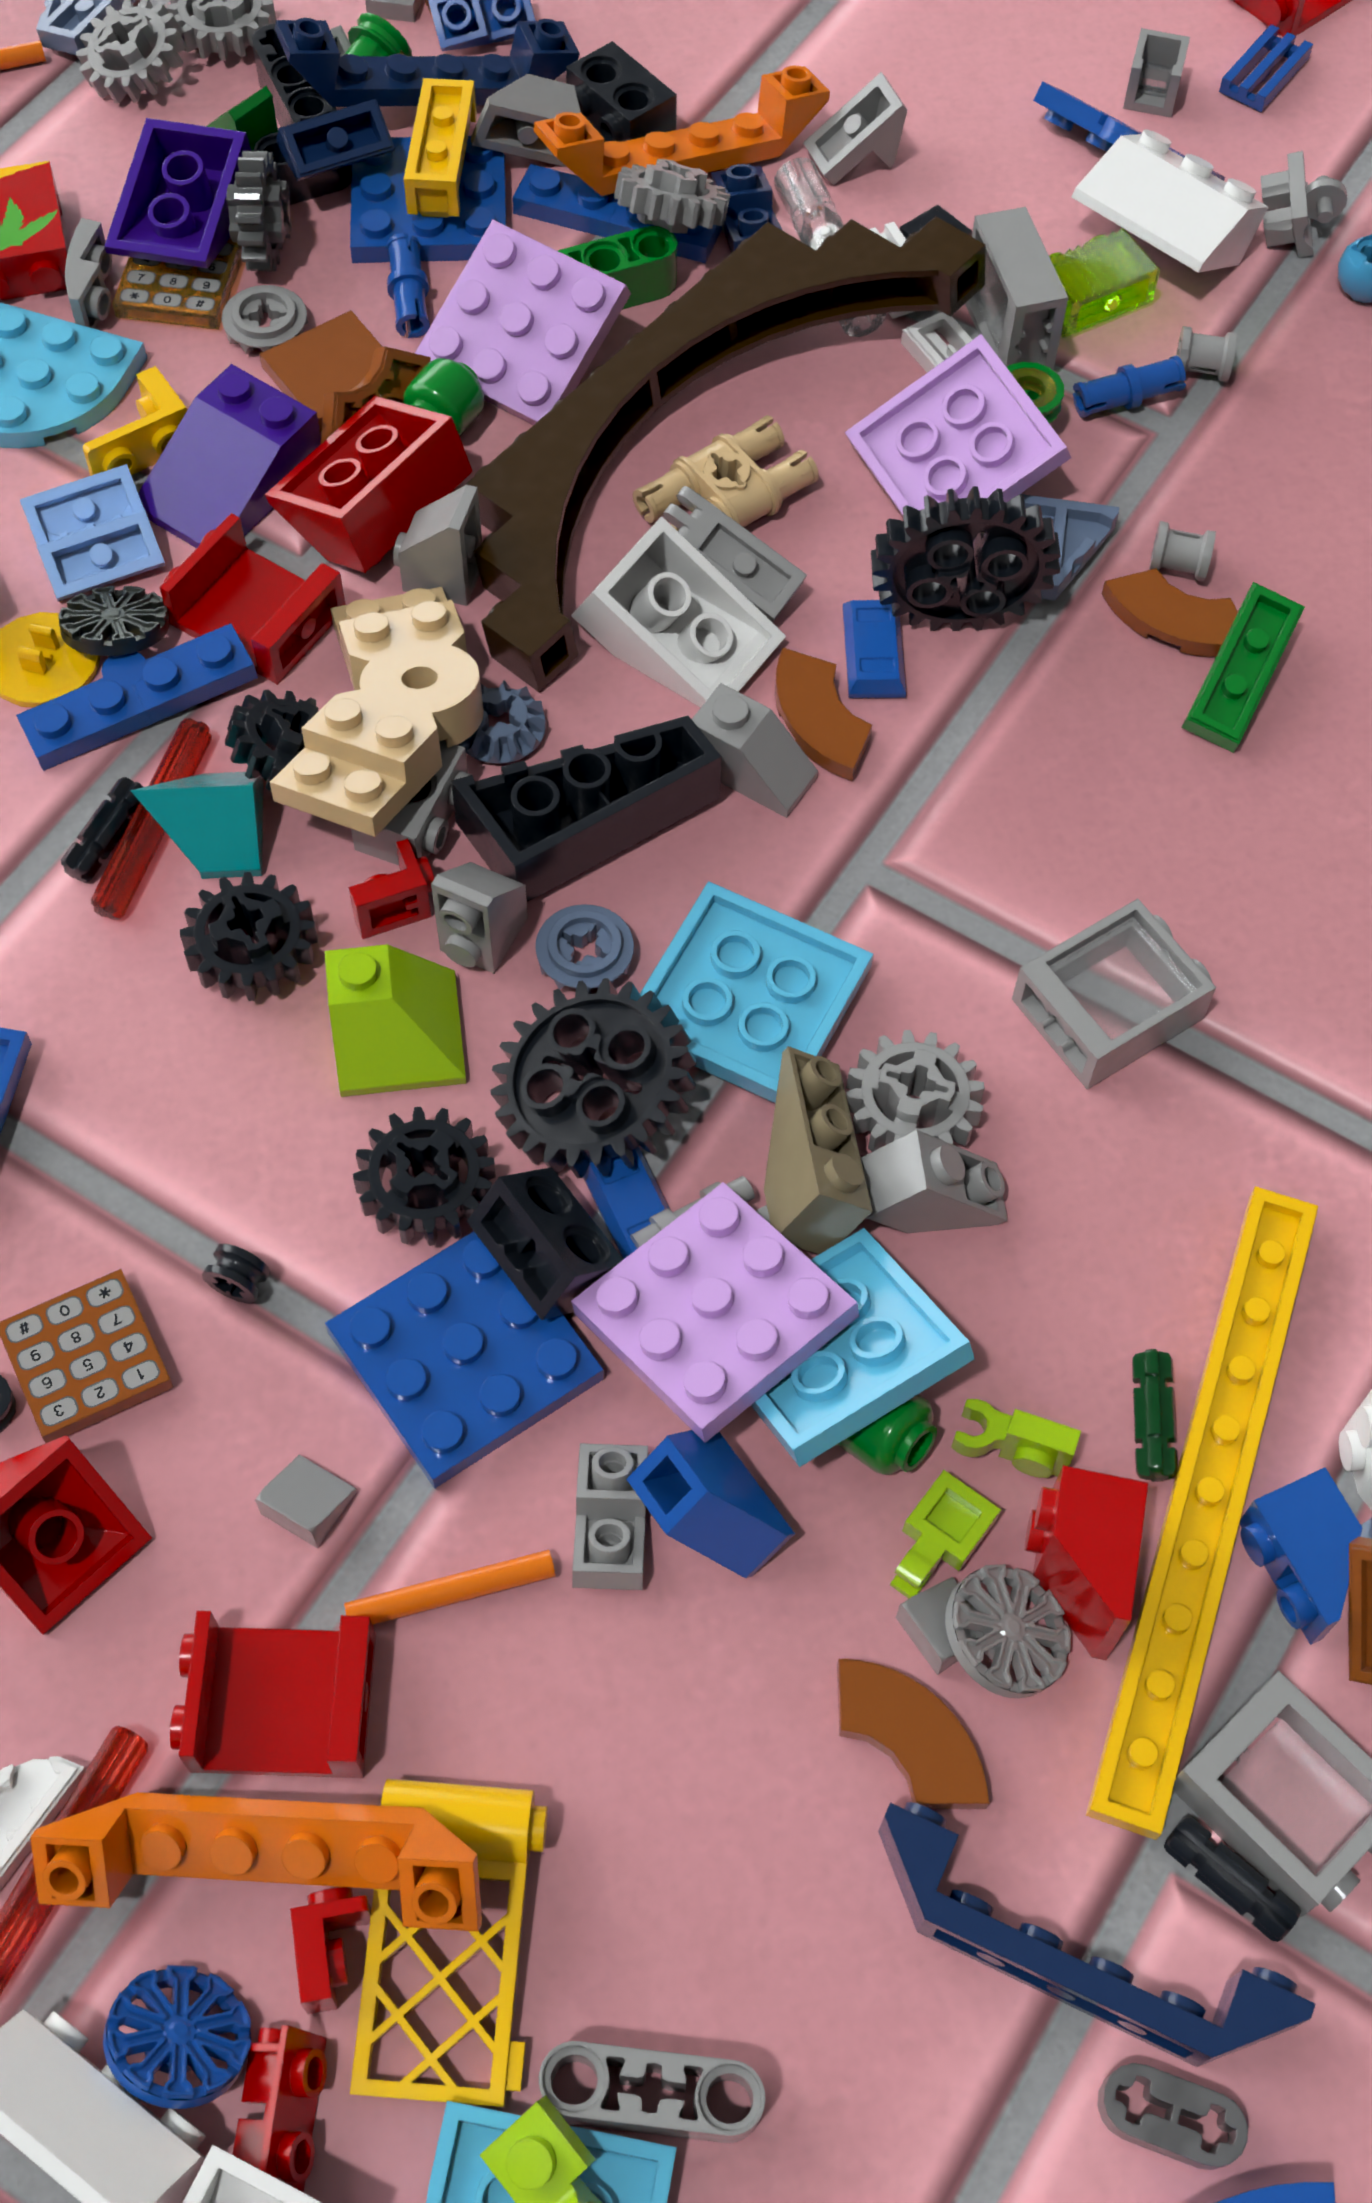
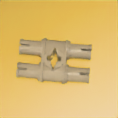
[633,415,819,531]

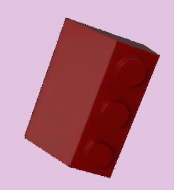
[265,396,473,573]

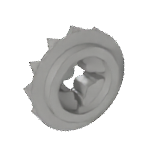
[222,285,308,354]

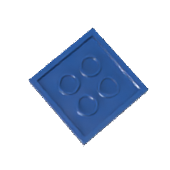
[350,136,506,263]
[325,1231,604,1489]

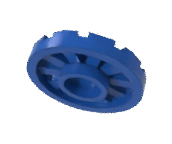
[103,1965,251,2109]

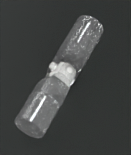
[774,158,886,337]

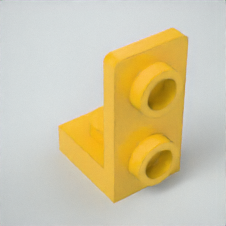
[83,366,187,476]

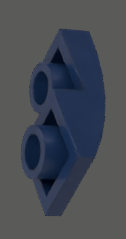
[711,164,783,253]

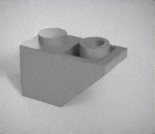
[431,862,528,973]
[861,1130,1007,1233]

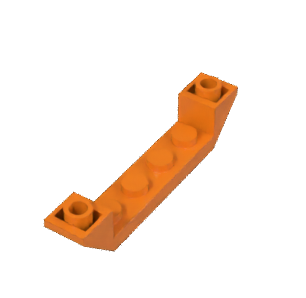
[534,65,830,196]
[30,1792,482,1932]

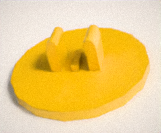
[0,612,101,708]

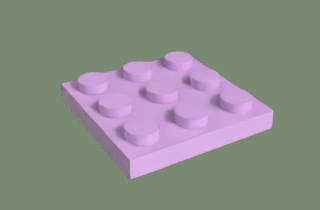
[415,220,631,425]
[845,334,1071,516]
[571,1182,859,1443]

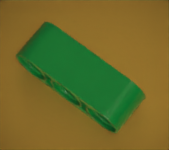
[557,226,678,310]

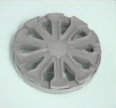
[945,1564,1071,1699]

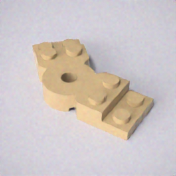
[270,587,484,837]

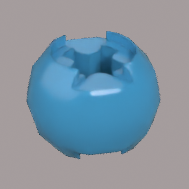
[1338,235,1372,303]

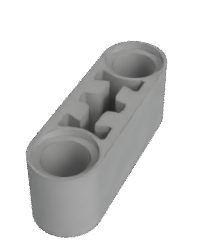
[539,2041,765,2143]

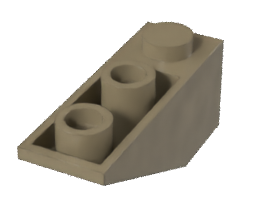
[764,1046,873,1254]

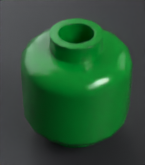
[403,358,484,437]
[838,1394,937,1475]

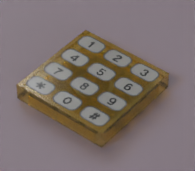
[112,240,242,330]

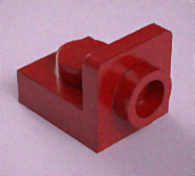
[348,838,434,940]
[290,1887,371,2015]

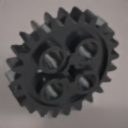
[870,486,1061,631]
[490,978,696,1178]

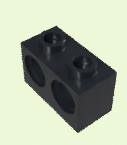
[566,41,677,142]
[467,1167,624,1321]

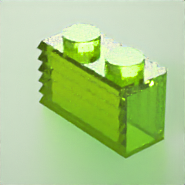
[1049,228,1160,338]

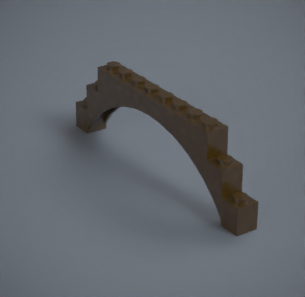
[466,216,986,692]

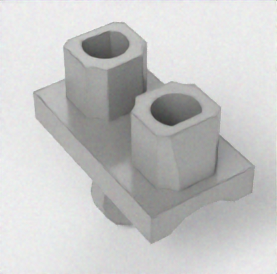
[1261,151,1347,258]

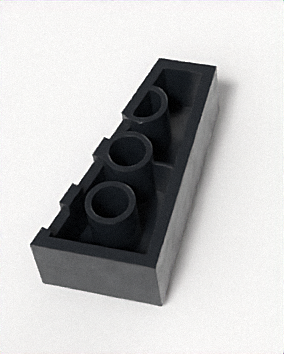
[451,715,722,902]

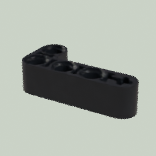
[252,23,352,205]

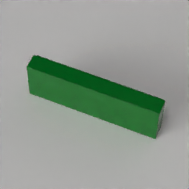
[1181,582,1305,753]

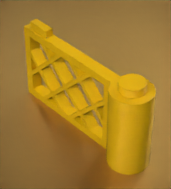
[350,1779,548,2107]

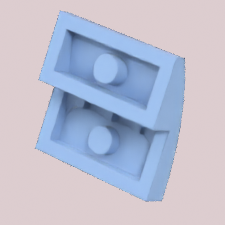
[19,464,166,601]

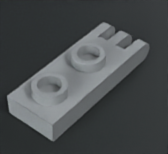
[663,486,807,623]

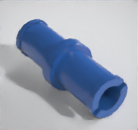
[386,233,430,338]
[1073,356,1186,418]

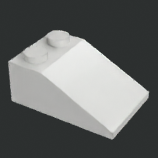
[571,516,786,708]

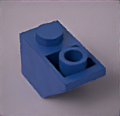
[626,1430,795,1578]
[1239,1467,1363,1645]

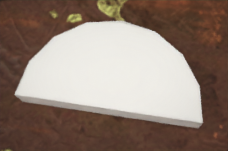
[0,1756,89,1891]

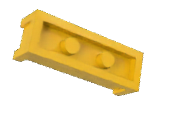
[403,78,477,218]

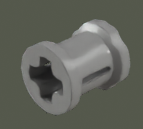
[1176,326,1237,382]
[1149,521,1216,582]

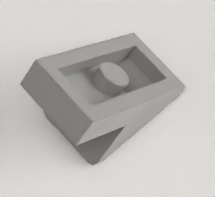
[803,72,907,185]

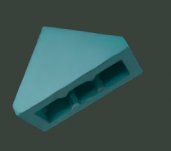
[130,772,264,879]

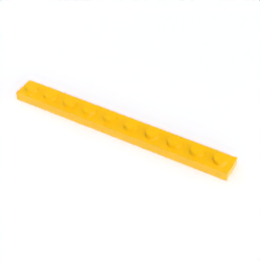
[1085,1186,1318,1840]

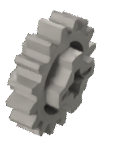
[76,0,186,103]
[166,0,276,60]
[614,159,730,233]
[846,1030,985,1152]

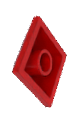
[0,1435,152,1635]

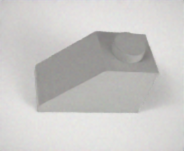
[470,74,581,167]
[393,485,482,606]
[692,683,818,818]

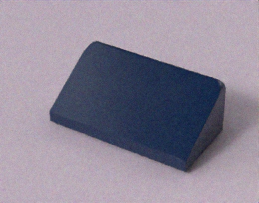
[276,99,395,181]

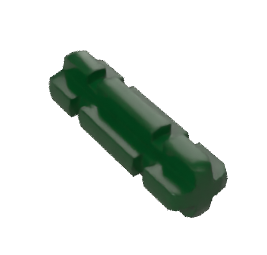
[1132,1349,1177,1482]

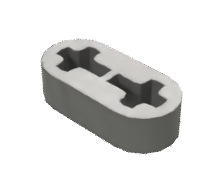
[1097,2063,1248,2170]

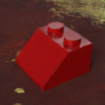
[1024,1465,1149,1661]

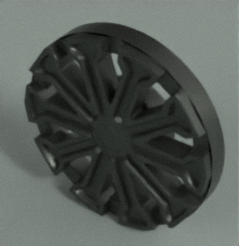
[58,586,170,656]

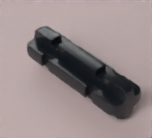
[61,777,143,883]
[1164,1817,1301,1942]

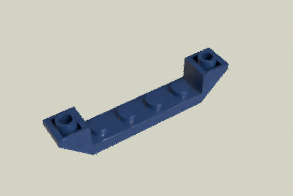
[275,18,580,107]
[878,1802,1316,2067]

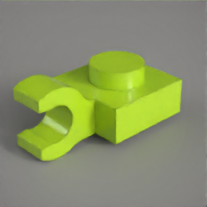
[951,1399,1081,1478]
[890,1470,1001,1599]
[479,2095,602,2203]

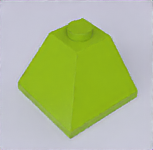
[324,944,467,1097]

